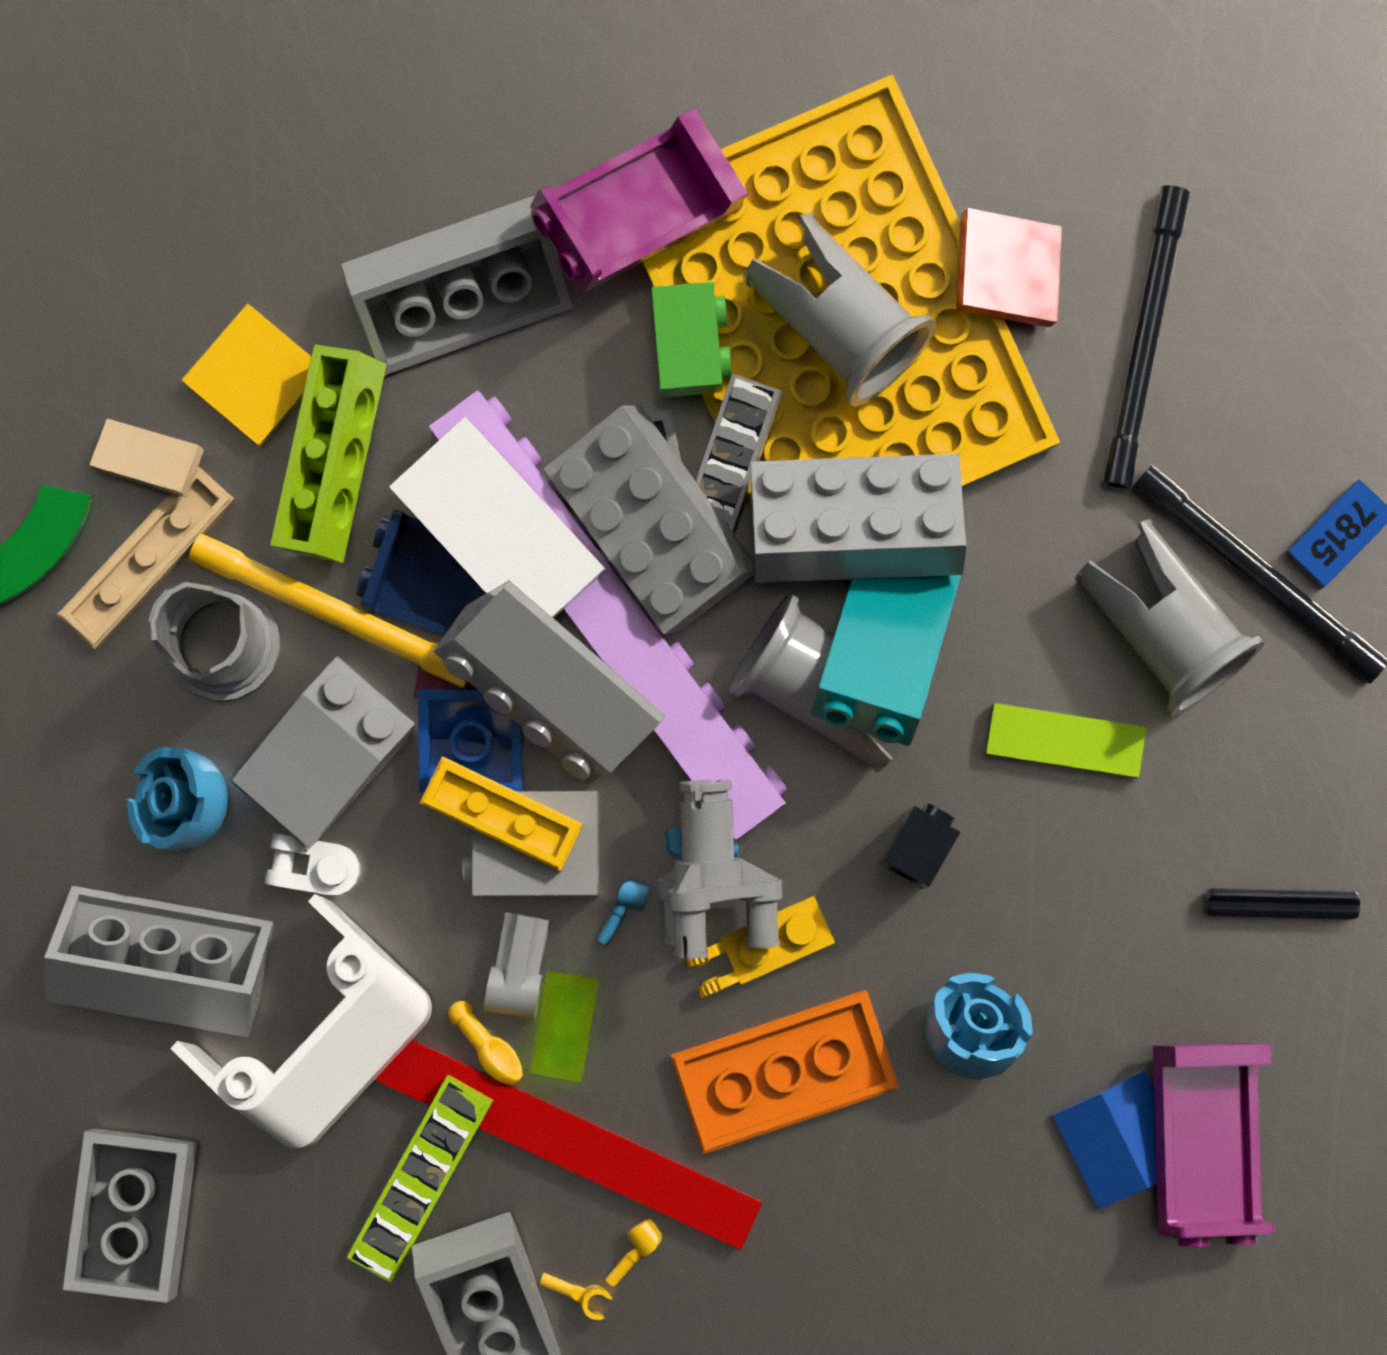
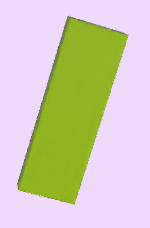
[985,703,1147,779]

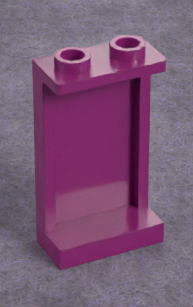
[530,107,748,294]
[1153,1043,1275,1247]

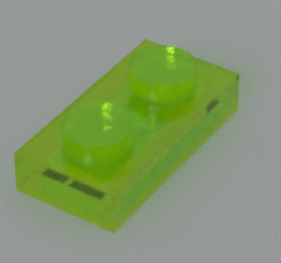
[530,970,599,1082]

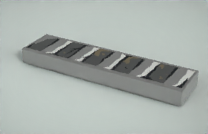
[696,374,783,534]

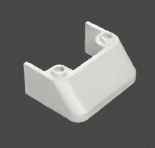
[170,894,432,1149]

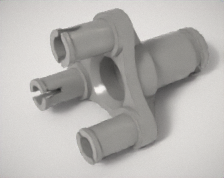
[657,779,782,959]

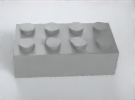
[544,405,755,635]
[751,454,966,583]

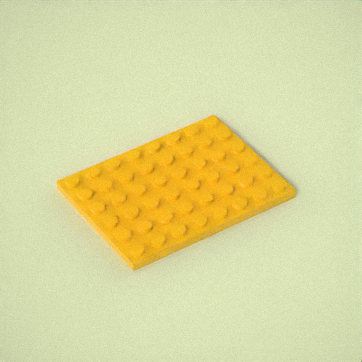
[642,74,1060,507]

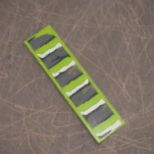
[346,1075,493,1283]

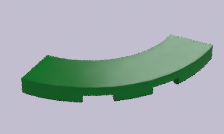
[0,484,94,604]

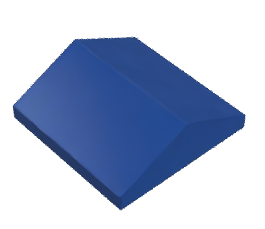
[418,689,524,793]
[1051,1070,1157,1209]

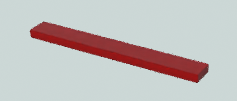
[375,1039,763,1250]

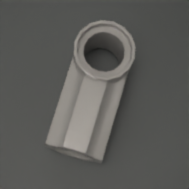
[483,912,549,1021]

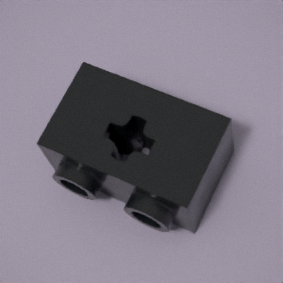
[878,803,961,889]

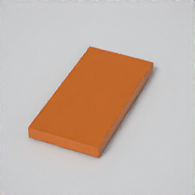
[670,989,899,1154]

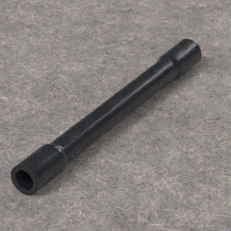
[1101,185,1191,489]
[1132,464,1387,684]

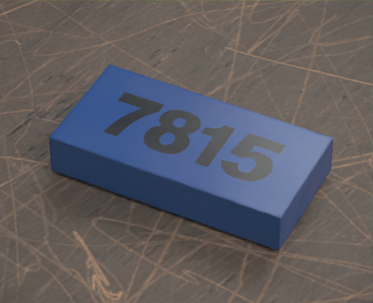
[1286,479,1387,589]

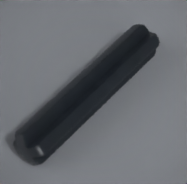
[1205,888,1360,919]

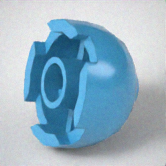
[126,747,228,851]
[924,973,1033,1080]

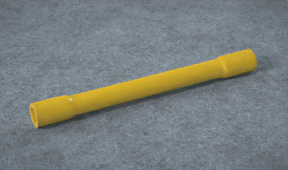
[189,534,469,689]

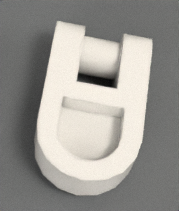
[264,833,361,895]

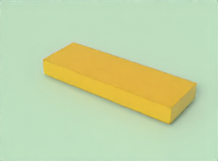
[420,756,584,871]

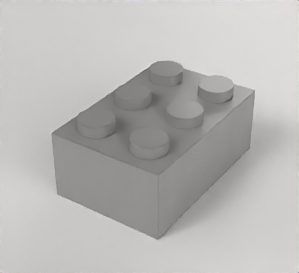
[63,1128,198,1303]

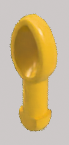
[447,1001,523,1085]

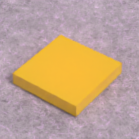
[181,303,311,448]

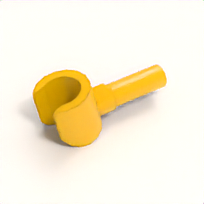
[605,1218,662,1287]
[539,1273,612,1320]

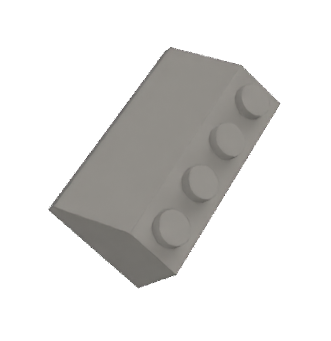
[341,196,573,376]
[433,580,666,783]
[44,886,274,1037]

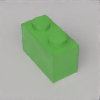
[652,282,732,398]

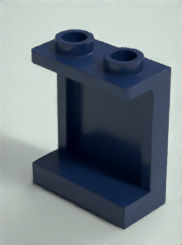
[356,509,486,637]

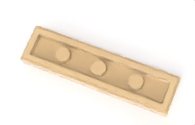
[57,466,236,650]

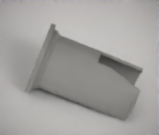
[743,212,937,407]
[1075,518,1265,717]
[148,582,281,701]
[729,592,929,772]

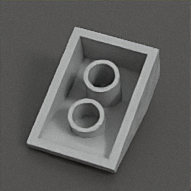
[231,656,415,849]
[412,1212,561,1355]

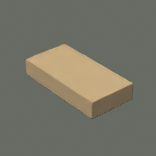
[89,419,204,498]

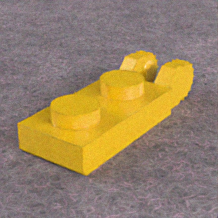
[684,896,835,998]

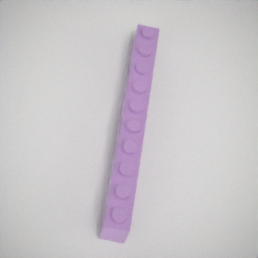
[429,390,787,842]

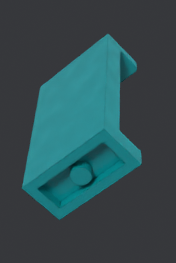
[810,575,961,746]

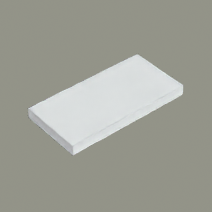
[389,417,606,618]

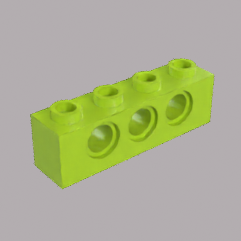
[270,344,387,563]

